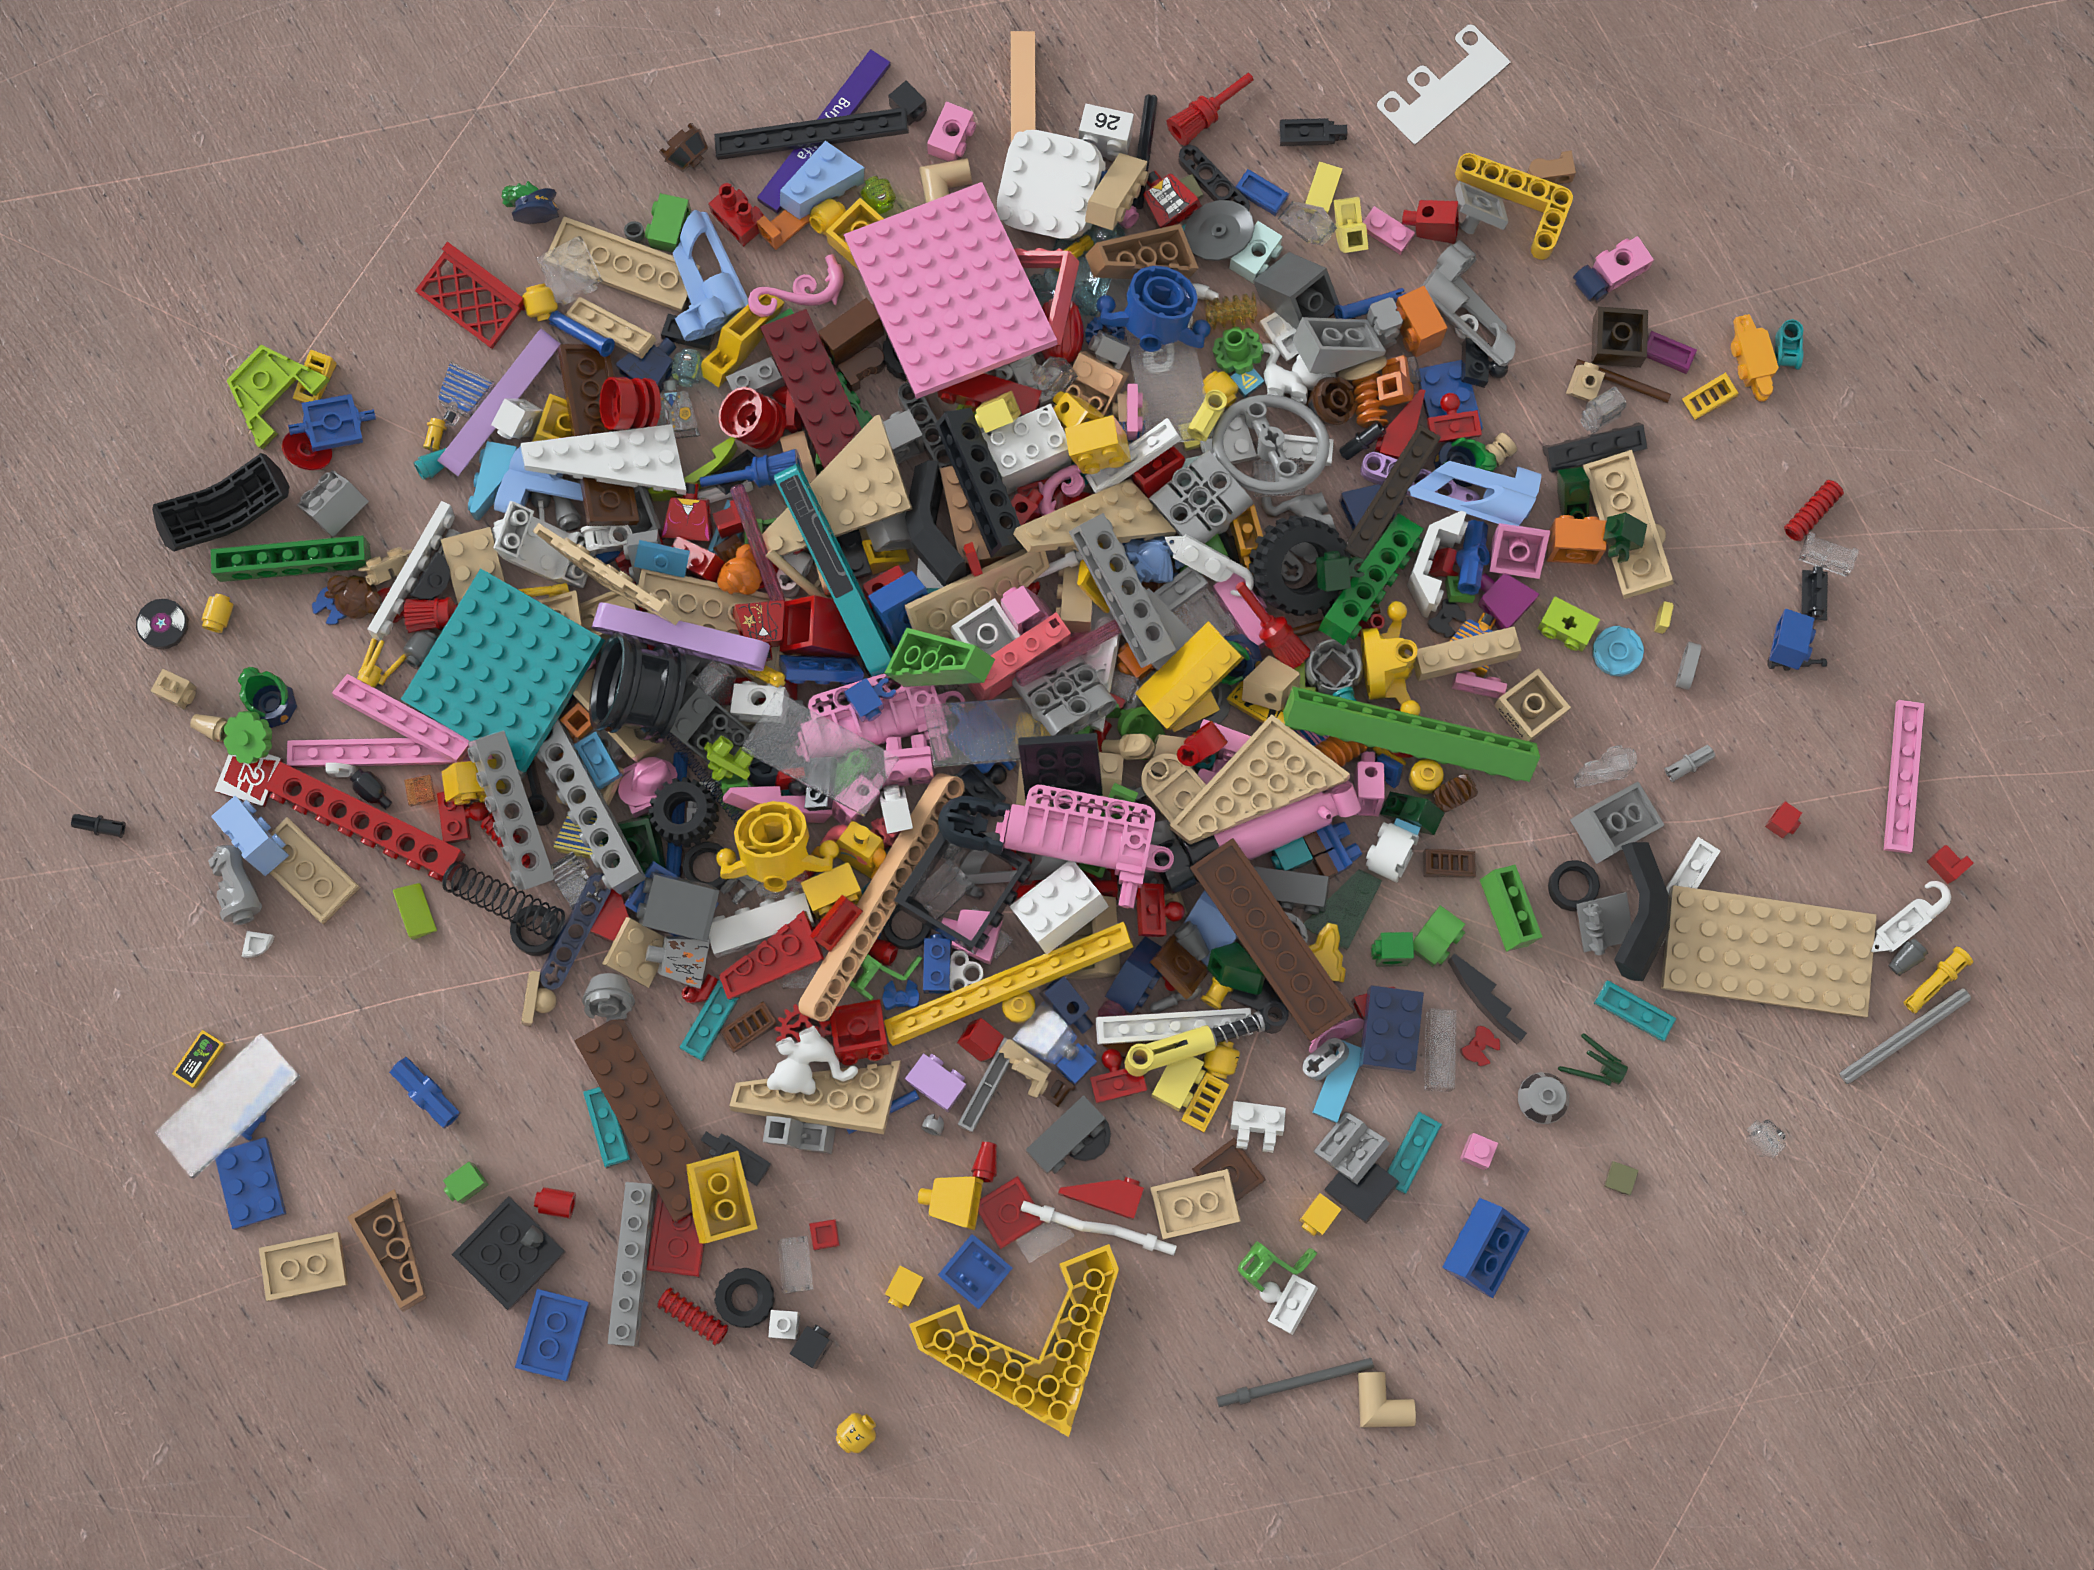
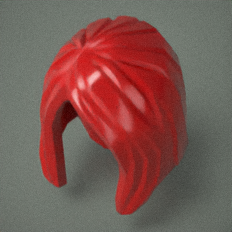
[1041,299,1084,366]

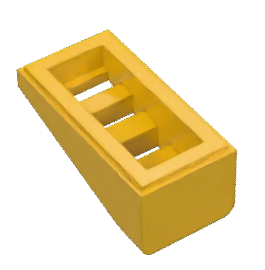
[293,350,337,403]
[1682,372,1739,420]
[1181,1073,1229,1133]

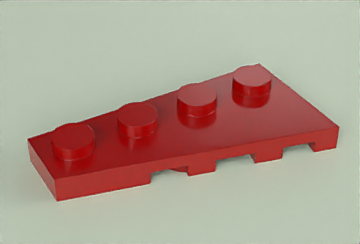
[719,910,824,1000]

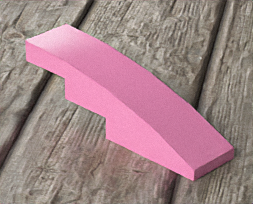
[723,786,833,823]

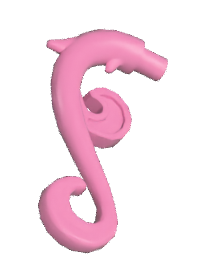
[748,254,844,317]
[1038,464,1085,516]

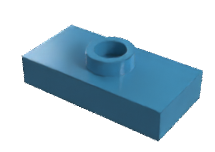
[634,540,690,578]
[574,731,622,789]

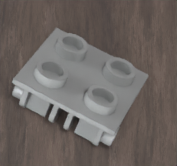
[1576,892,1631,955]

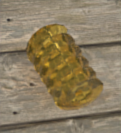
[1204,292,1257,330]

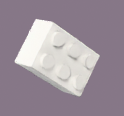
[1009,861,1109,955]

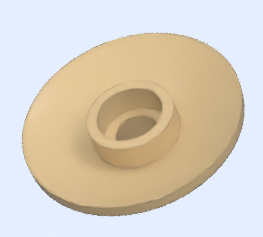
[1339,356,1387,380]

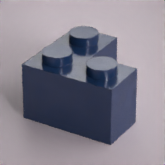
[1105,936,1163,1013]

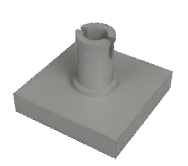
[1455,181,1508,234]

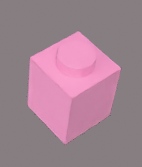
[1460,1133,1498,1170]

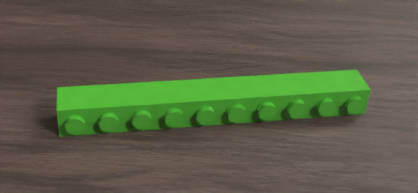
[1283,687,1540,782]

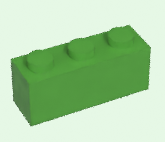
[1480,865,1542,952]

